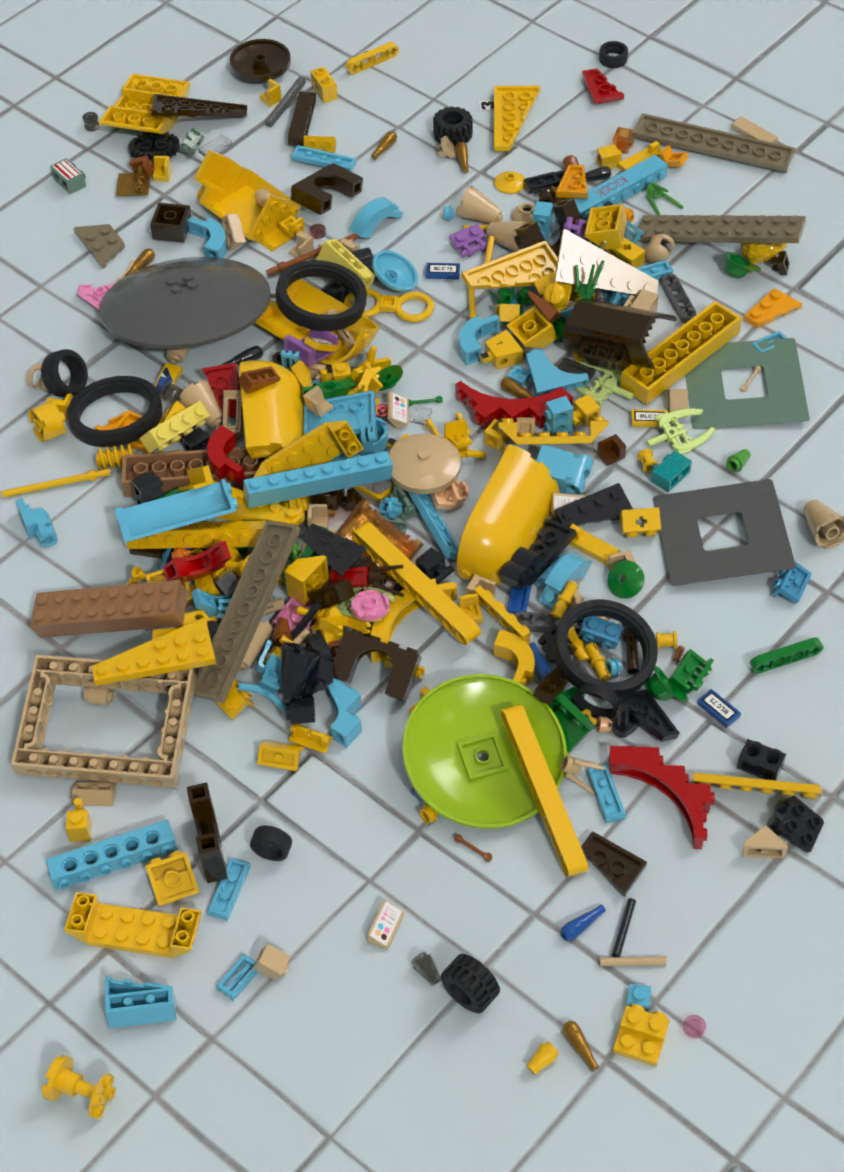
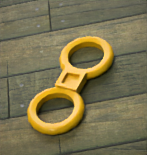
[344,289,434,322]

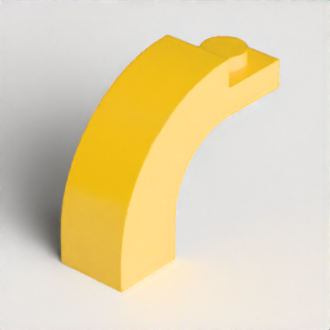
[494,629,535,686]

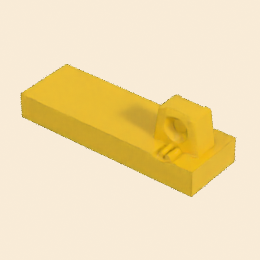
[618,141,663,172]
[569,524,620,566]

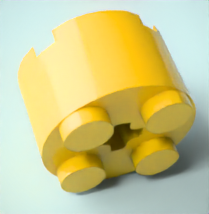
[28,400,66,442]

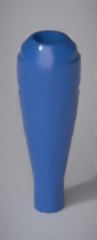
[529,642,552,682]
[560,904,606,941]

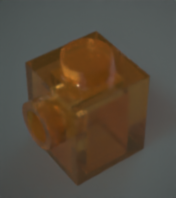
[613,127,634,154]

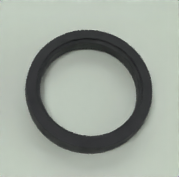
[276,260,367,331]
[67,376,163,447]
[553,599,658,698]

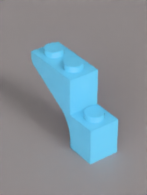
[326,678,362,748]

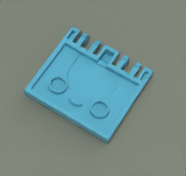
[304,390,377,443]

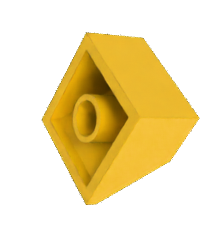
[506,306,558,348]
[284,555,329,606]

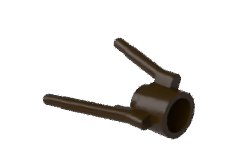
[369,565,404,597]

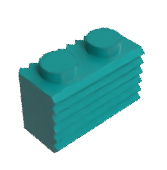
[651,450,692,492]

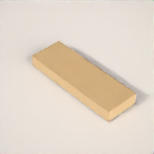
[731,116,778,143]

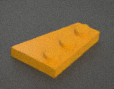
[556,165,588,199]
[743,288,802,328]

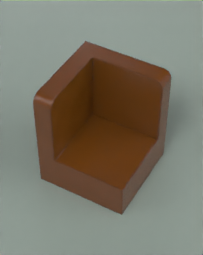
[597,434,626,466]

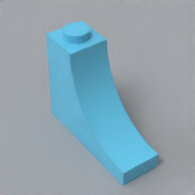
[526,349,589,396]

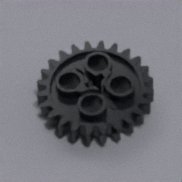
[128,132,180,162]

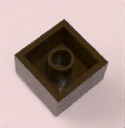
[150,202,192,242]

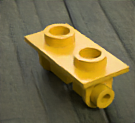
[304,136,337,153]
[288,724,333,754]

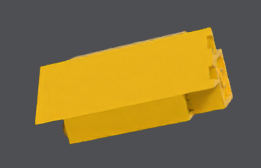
[194,150,307,252]

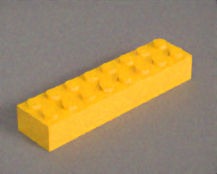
[620,301,742,405]

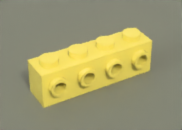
[139,401,210,453]

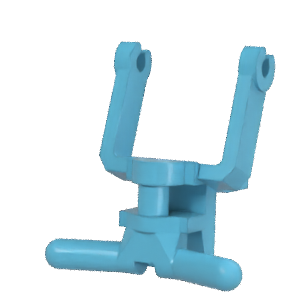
[238,639,286,712]

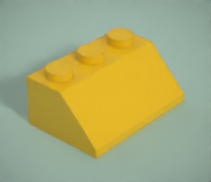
[585,204,627,250]

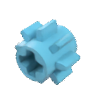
[379,497,402,520]

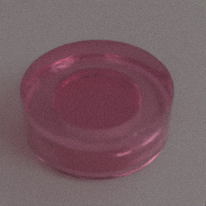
[683,1015,706,1038]

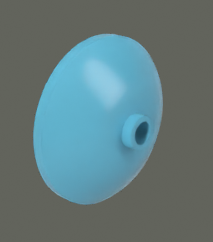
[372,250,418,292]

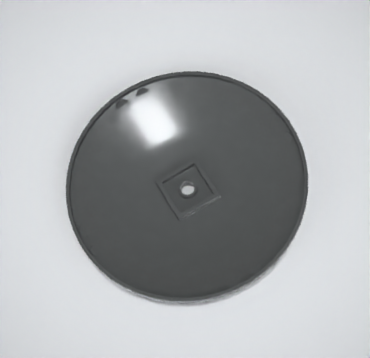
[100,257,271,349]

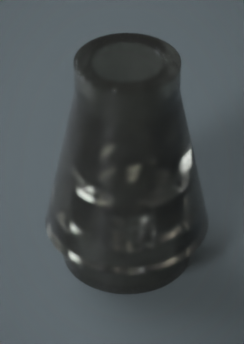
[411,952,441,986]

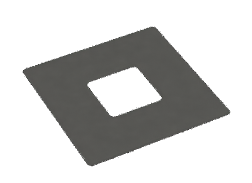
[653,479,796,586]

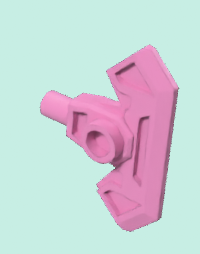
[78,282,116,311]

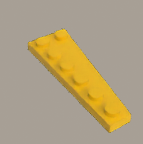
[693,773,823,800]

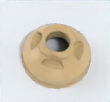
[512,203,535,222]

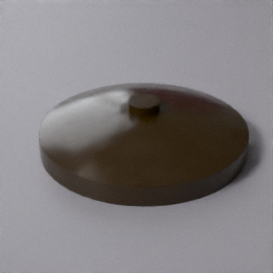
[230,39,291,82]

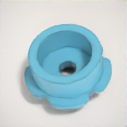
[443,205,454,221]
[605,657,622,677]

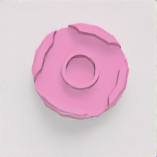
[351,590,390,621]

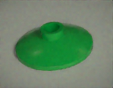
[378,365,403,391]
[607,560,644,599]

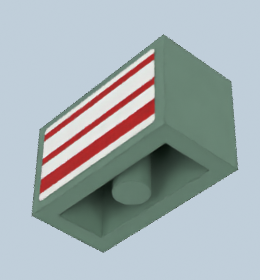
[50,158,86,194]

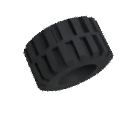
[433,106,473,146]
[440,953,500,1014]

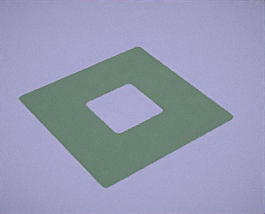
[685,338,810,429]

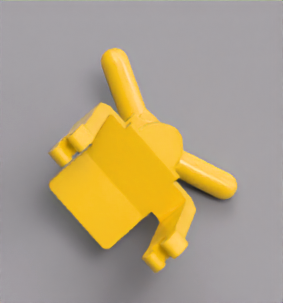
[351,345,383,395]
[424,412,486,459]
[296,604,371,644]

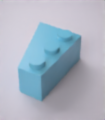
[105,976,176,1029]

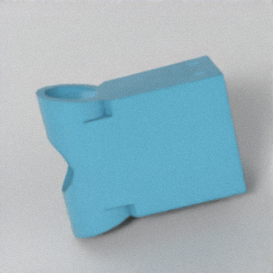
[536,444,593,495]

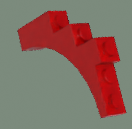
[455,381,573,429]
[609,746,715,849]

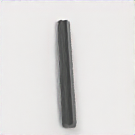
[265,76,306,127]

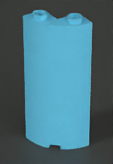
[114,479,238,543]

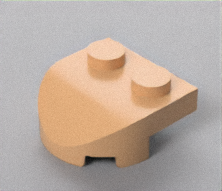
[430,480,469,510]

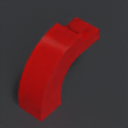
[207,425,245,484]
[162,541,232,583]

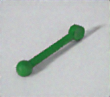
[408,396,443,406]

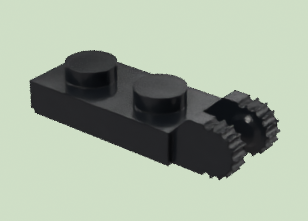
[524,170,565,194]

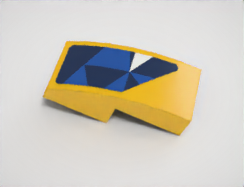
[155,363,183,400]

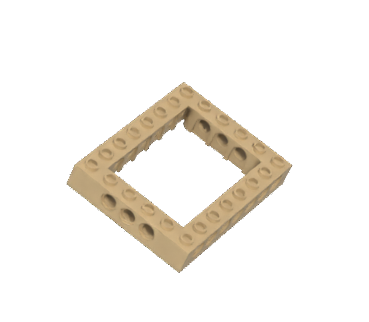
[11,655,196,788]

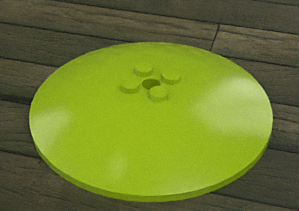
[402,674,567,829]

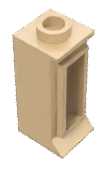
[223,390,243,439]

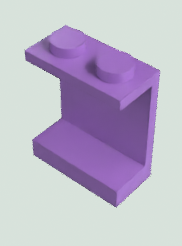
[284,329,339,367]

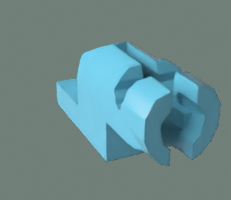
[16,498,58,547]

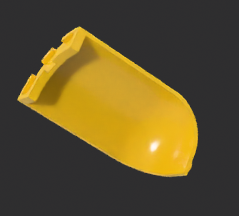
[255,279,379,364]
[239,360,305,459]
[457,444,560,584]

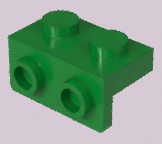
[669,649,714,694]

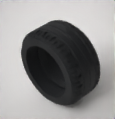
[41,349,88,397]

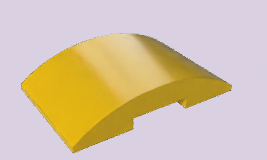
[99,73,191,134]

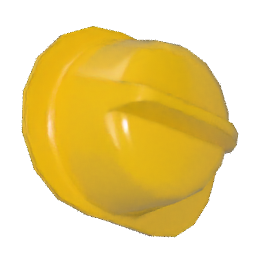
[542,275,572,313]

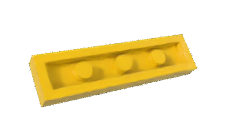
[474,585,531,645]

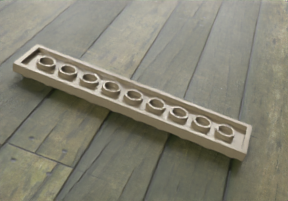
[632,113,795,173]
[636,215,806,243]
[193,520,301,703]

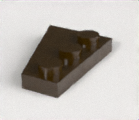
[581,831,647,897]

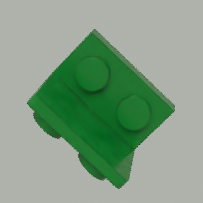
[554,693,595,753]

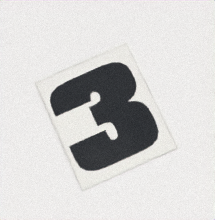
[479,100,494,110]

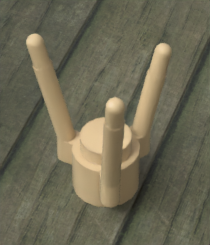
[560,755,605,795]

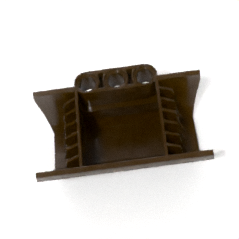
[563,298,677,371]

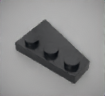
[299,523,368,577]
[617,689,680,742]

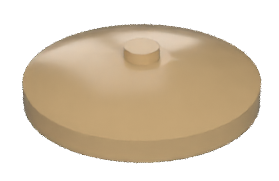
[389,434,461,494]

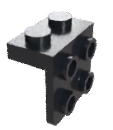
[767,796,824,853]

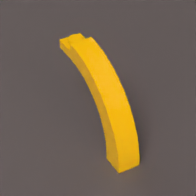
[370,579,457,663]

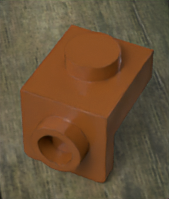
[129,156,155,178]

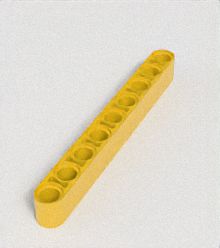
[351,521,481,646]
[501,704,588,878]

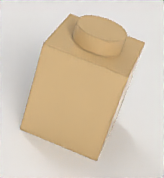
[253,944,290,981]

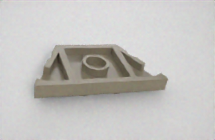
[74,224,125,269]

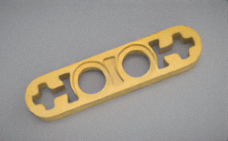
[345,42,399,74]

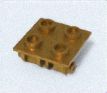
[116,165,150,196]

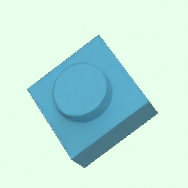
[507,365,531,386]
[627,984,651,1011]

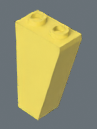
[316,239,376,290]

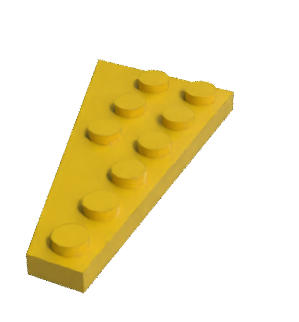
[494,86,541,152]
[461,240,558,290]
[213,480,305,526]
[92,617,216,686]

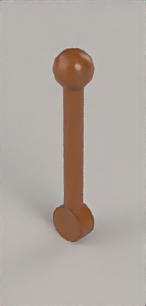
[454,834,492,862]

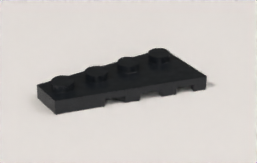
[554,483,633,527]
[528,518,577,586]

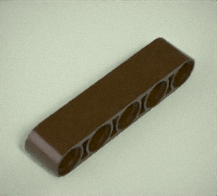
[288,91,316,146]

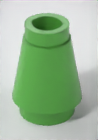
[726,449,751,472]

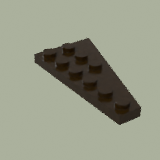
[151,94,247,117]

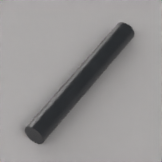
[291,601,323,641]
[612,898,636,957]

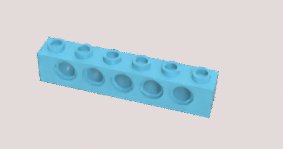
[46,819,178,891]

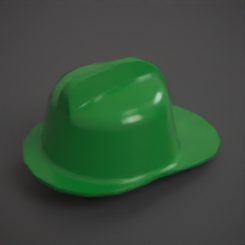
[724,252,761,278]
[645,666,689,702]

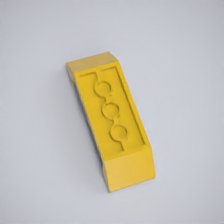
[498,417,609,445]
[253,420,364,504]
[64,892,202,958]

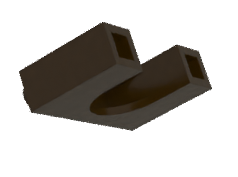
[291,163,363,215]
[515,199,583,256]
[332,629,422,702]
[187,782,228,884]

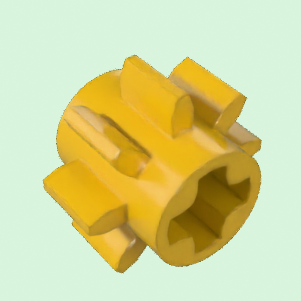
[284,497,308,514]

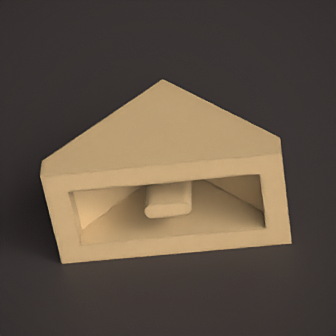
[667,389,688,418]
[742,825,788,859]

